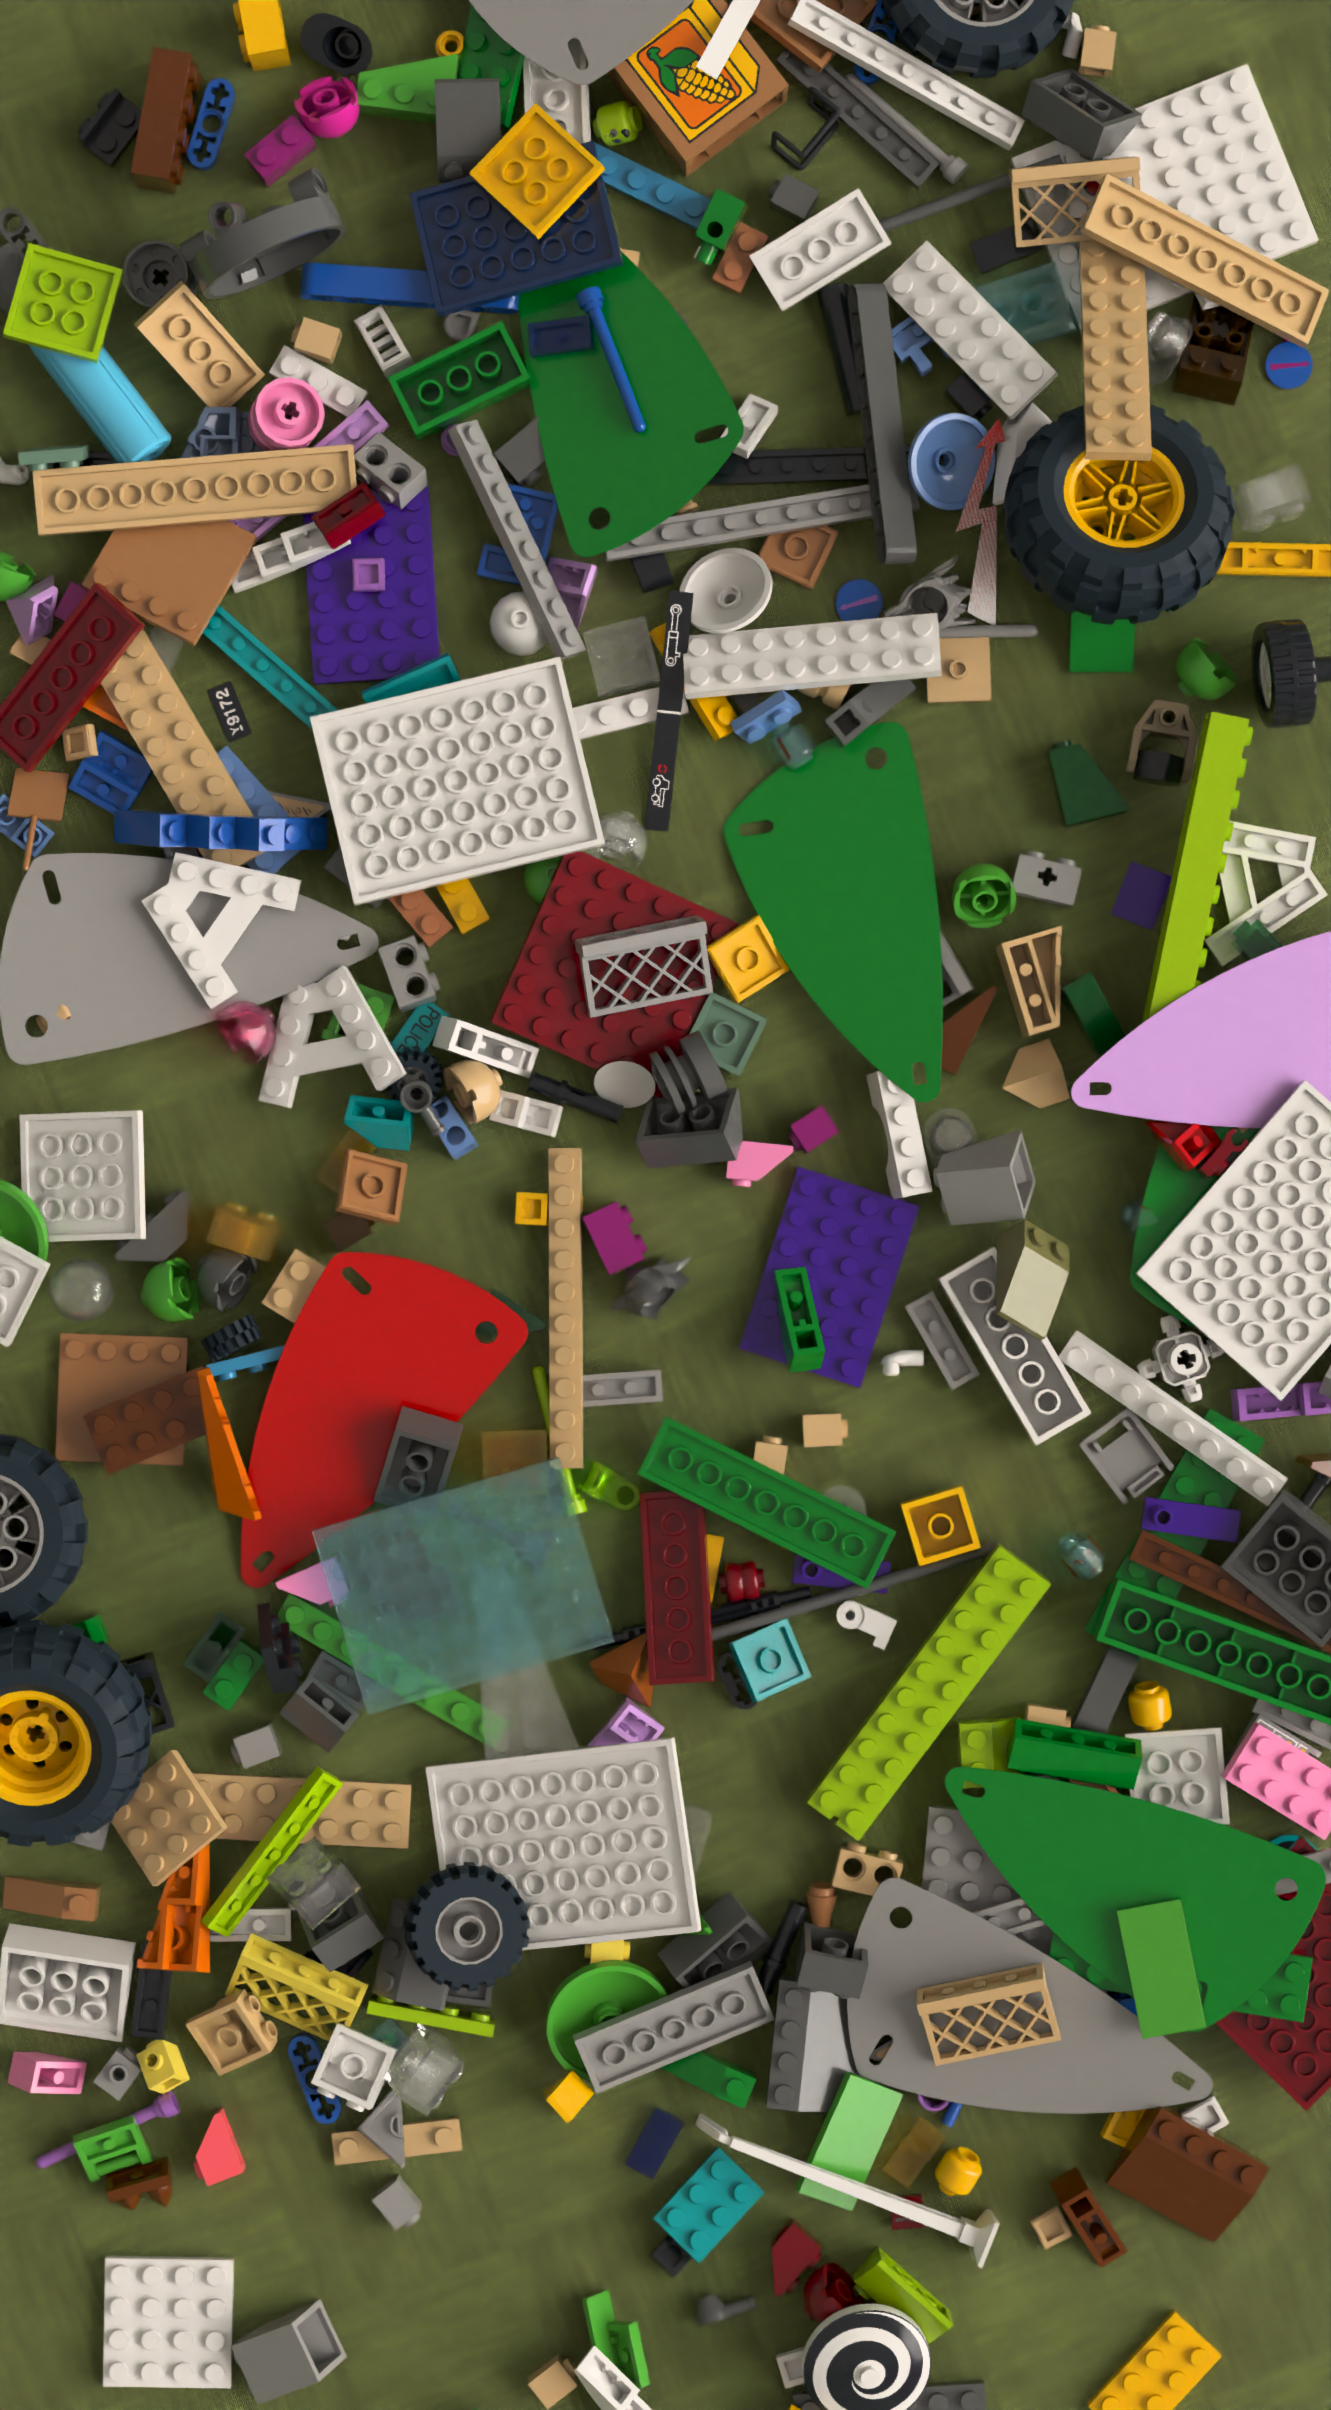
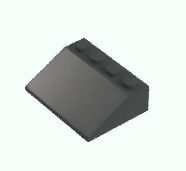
[1221,1487,1331,1648]
[765,1974,865,2112]

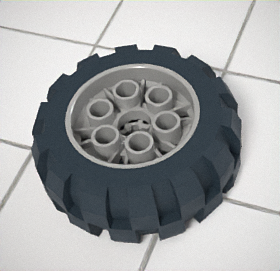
[882,0,1074,78]
[0,1433,88,1627]

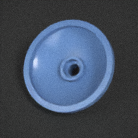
[908,413,995,510]

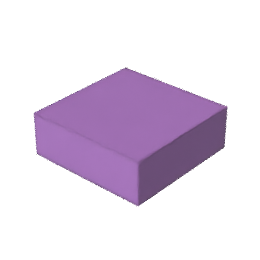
[352,558,386,592]

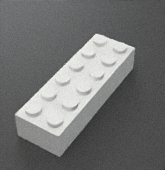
[937,1247,1091,1446]

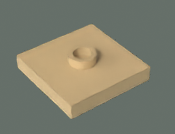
[926,637,991,704]

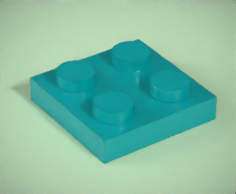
[728,1619,812,1703]

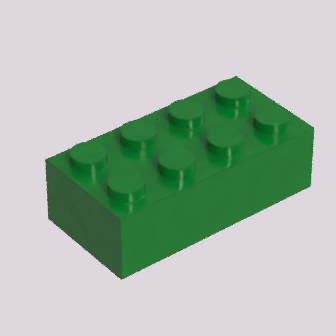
[387,321,531,441]

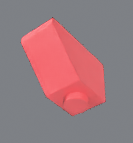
[193,2107,246,2187]

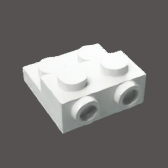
[311,2023,397,2112]

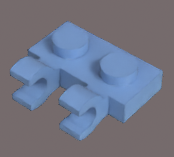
[891,317,950,378]

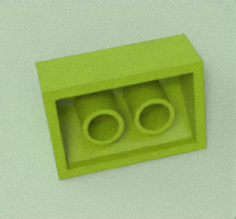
[853,2246,954,2344]

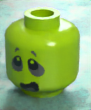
[593,100,642,146]

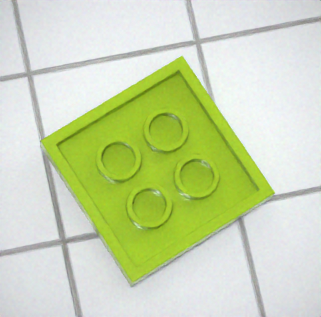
[3,243,123,364]

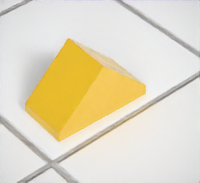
[543,2070,594,2124]

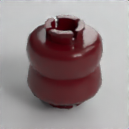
[718,1560,765,1602]

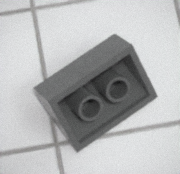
[1021,68,1142,161]
[635,1088,743,1168]
[657,1891,774,1988]
[372,1899,449,2010]

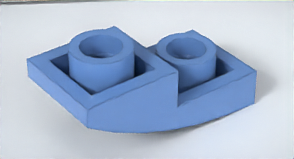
[0,793,55,858]

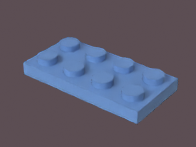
[217,745,302,874]

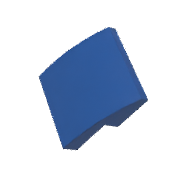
[68,730,153,815]

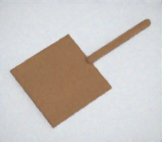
[7,768,70,871]

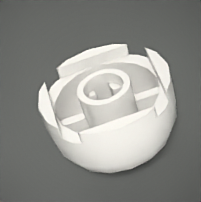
[490,591,548,656]

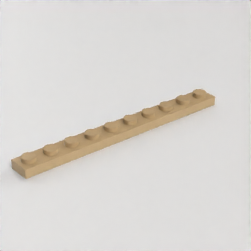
[548,1148,583,1468]

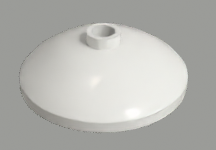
[680,548,773,633]

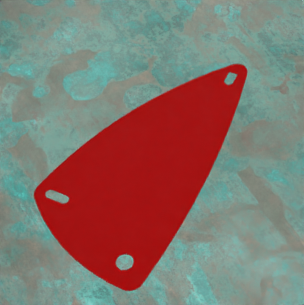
[241,1252,528,1588]

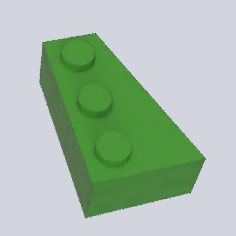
[357,54,460,124]

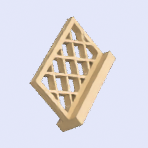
[1008,156,1140,248]
[916,1963,1061,2066]

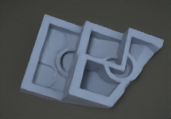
[181,407,263,458]

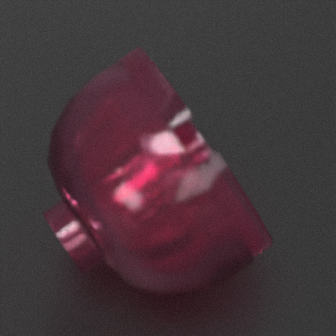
[214,1000,276,1065]

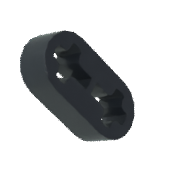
[717,1651,757,1710]

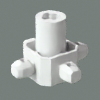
[1136,1315,1224,1403]

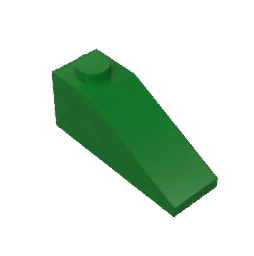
[774,1266,825,1373]
[661,2050,757,2109]

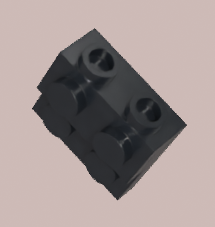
[257,1602,303,1694]

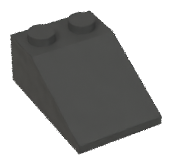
[435,78,502,183]
[373,1406,464,1519]
[289,1857,384,1972]

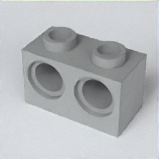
[354,432,427,510]
[378,936,441,1013]

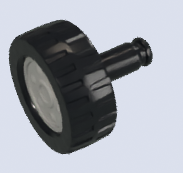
[1251,619,1331,728]

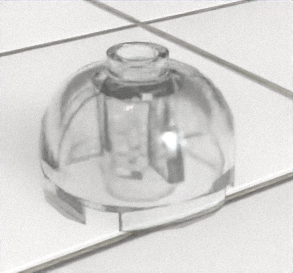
[584,810,648,869]
[49,1258,114,1322]

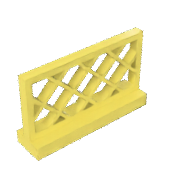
[225,1933,369,2041]

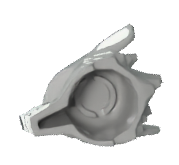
[884,556,976,630]

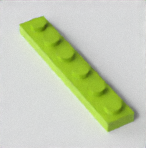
[201,1766,343,1938]

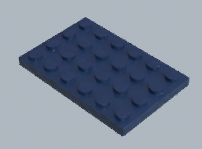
[409,141,624,317]

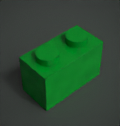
[203,1638,264,1711]

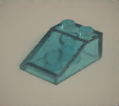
[974,262,1077,344]

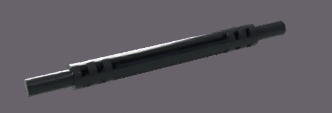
[591,1586,811,1650]

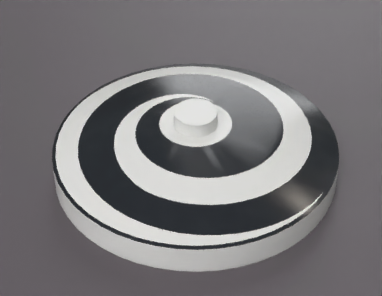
[802,2304,931,2410]

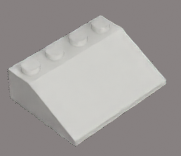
[0,1923,136,2042]

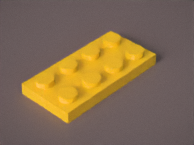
[1087,2310,1222,2410]

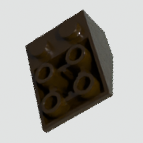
[1172,294,1254,406]

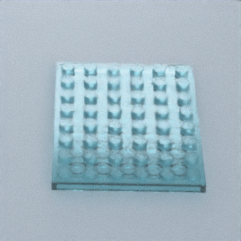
[312,1456,615,1715]

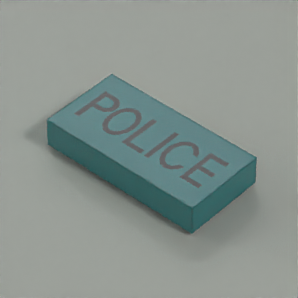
[391,1002,451,1053]

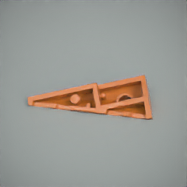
[197,1367,262,1521]
[136,1843,210,1973]

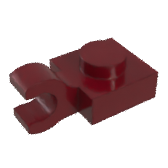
[1195,1128,1249,1178]

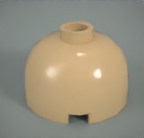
[443,1059,503,1124]

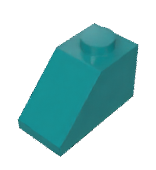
[344,1095,414,1151]

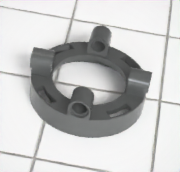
[180,167,346,299]

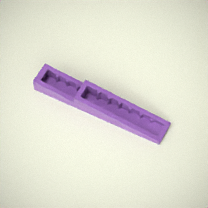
[1230,1381,1331,1421]

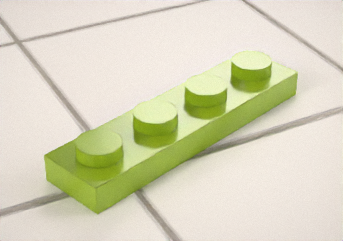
[366,1995,496,2038]

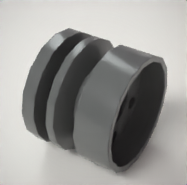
[122,240,198,309]
[648,1030,727,1115]

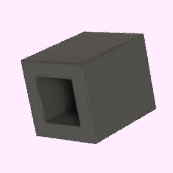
[768,173,819,224]

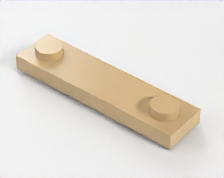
[331,2117,463,2165]

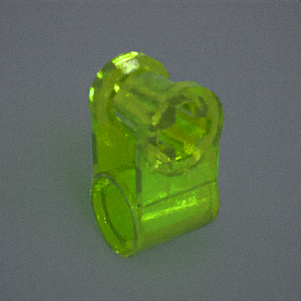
[578,1459,641,1510]

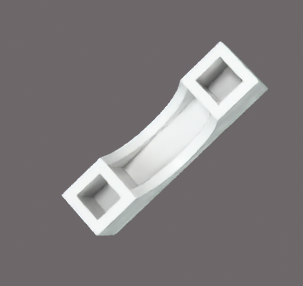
[866,1071,933,1200]

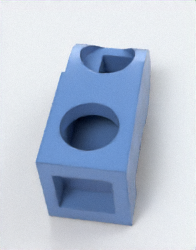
[430,1095,479,1160]

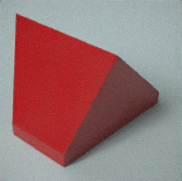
[1143,1120,1221,1172]

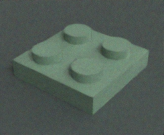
[18,444,91,471]
[690,993,768,1077]

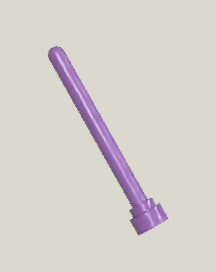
[36,2090,180,2169]

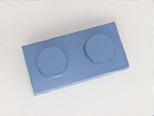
[730,689,802,744]

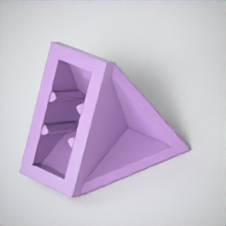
[547,557,597,631]
[6,574,58,646]
[587,1697,665,1746]

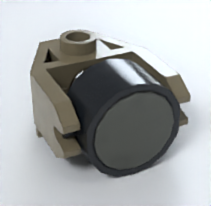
[1125,699,1197,786]

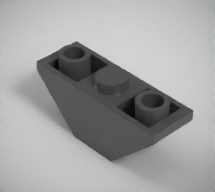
[114,1190,191,1262]

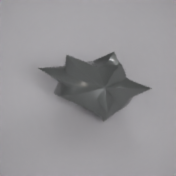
[609,1256,693,1320]

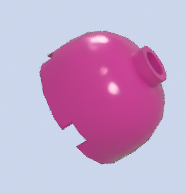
[294,76,360,139]

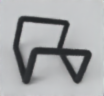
[771,86,841,170]

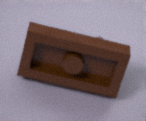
[106,2157,172,2211]

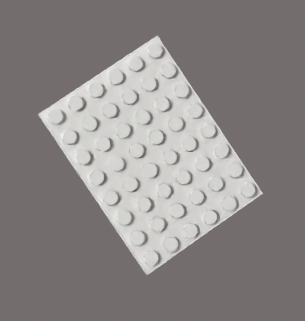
[1011,64,1319,337]
[310,657,605,906]
[1135,1080,1331,1401]
[425,1737,701,1950]

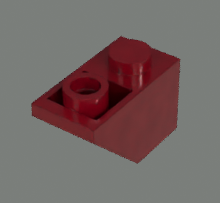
[771,2217,822,2297]

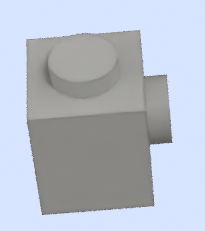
[93,2046,142,2101]

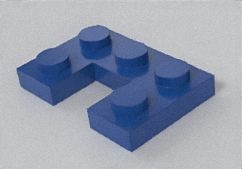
[477,483,558,586]

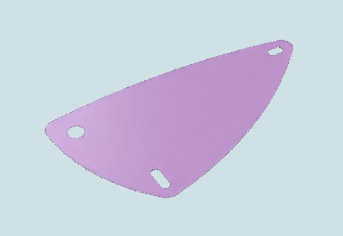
[1071,931,1331,1128]

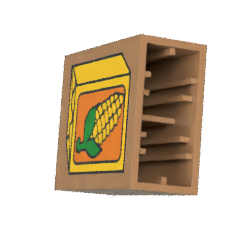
[607,0,789,177]

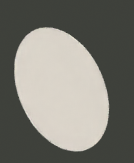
[594,1061,655,1108]

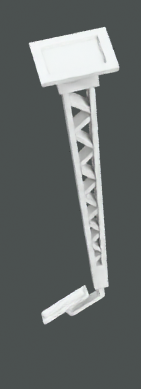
[695,2113,1000,2269]

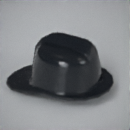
[300,13,373,76]

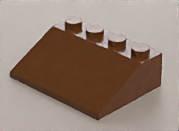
[1105,2106,1270,2243]

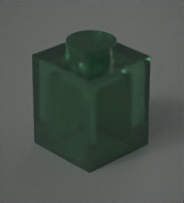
[1230,919,1283,961]

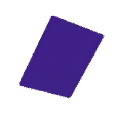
[1111,861,1172,930]

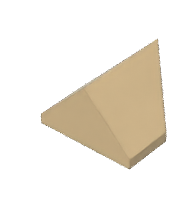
[1002,1038,1070,1109]

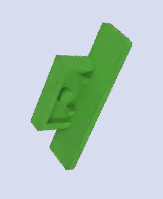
[582,2290,650,2388]

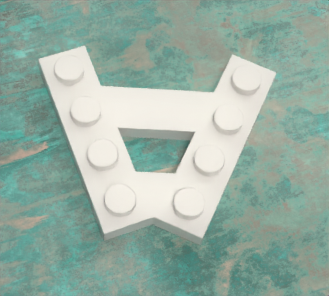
[1204,821,1328,967]
[142,852,302,1009]
[258,966,407,1108]

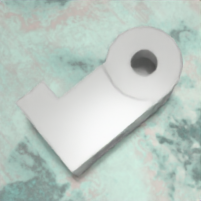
[836,1600,897,1650]

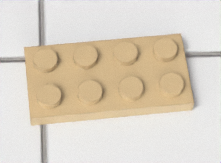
[134,281,265,407]

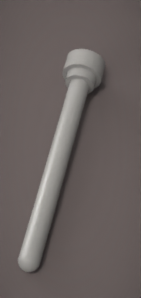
[845,73,969,185]
[939,624,1038,638]

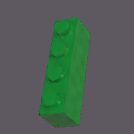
[1007,1718,1142,1790]

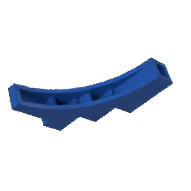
[114,810,328,851]

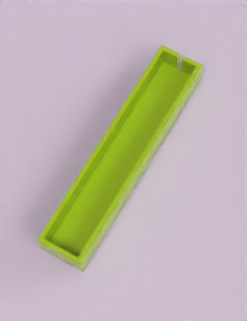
[1142,712,1253,1023]
[807,1543,1051,1841]

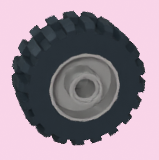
[403,1862,530,1991]

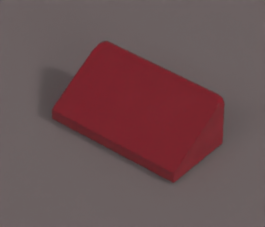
[311,482,385,550]

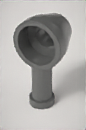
[400,1079,446,1137]
[696,2294,757,2326]

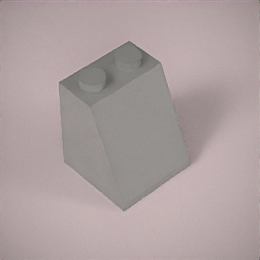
[933,1130,1036,1225]
[230,2299,347,2404]

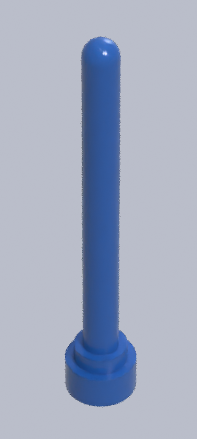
[576,286,646,433]

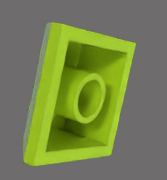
[957,1717,1024,1789]

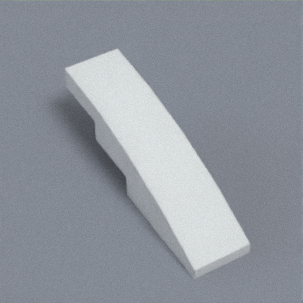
[232,522,351,593]
[574,2346,652,2410]

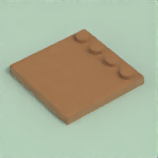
[82,521,257,647]
[55,1333,189,1465]

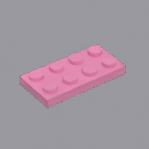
[1221,1721,1331,1840]

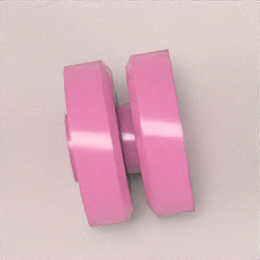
[247,377,325,451]

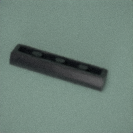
[817,283,861,417]

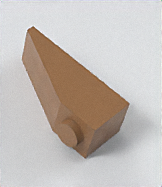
[2,1876,101,1922]

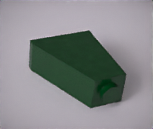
[1046,740,1129,828]
[1060,972,1125,1057]

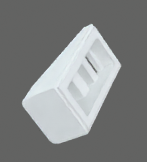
[354,305,414,378]

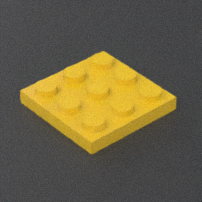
[469,103,605,240]

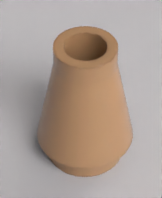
[806,1882,838,1928]

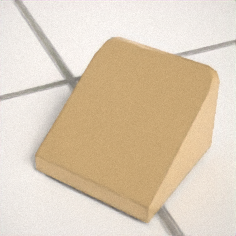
[9,635,51,665]

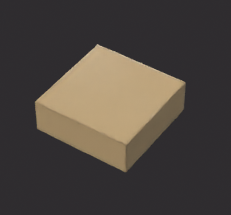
[62,724,98,762]
[1029,2205,1073,2250]

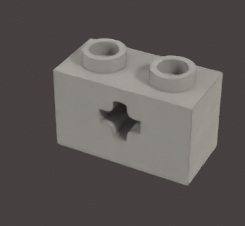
[1012,850,1082,908]

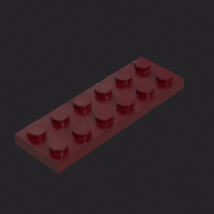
[0,583,145,772]
[639,1491,715,1686]

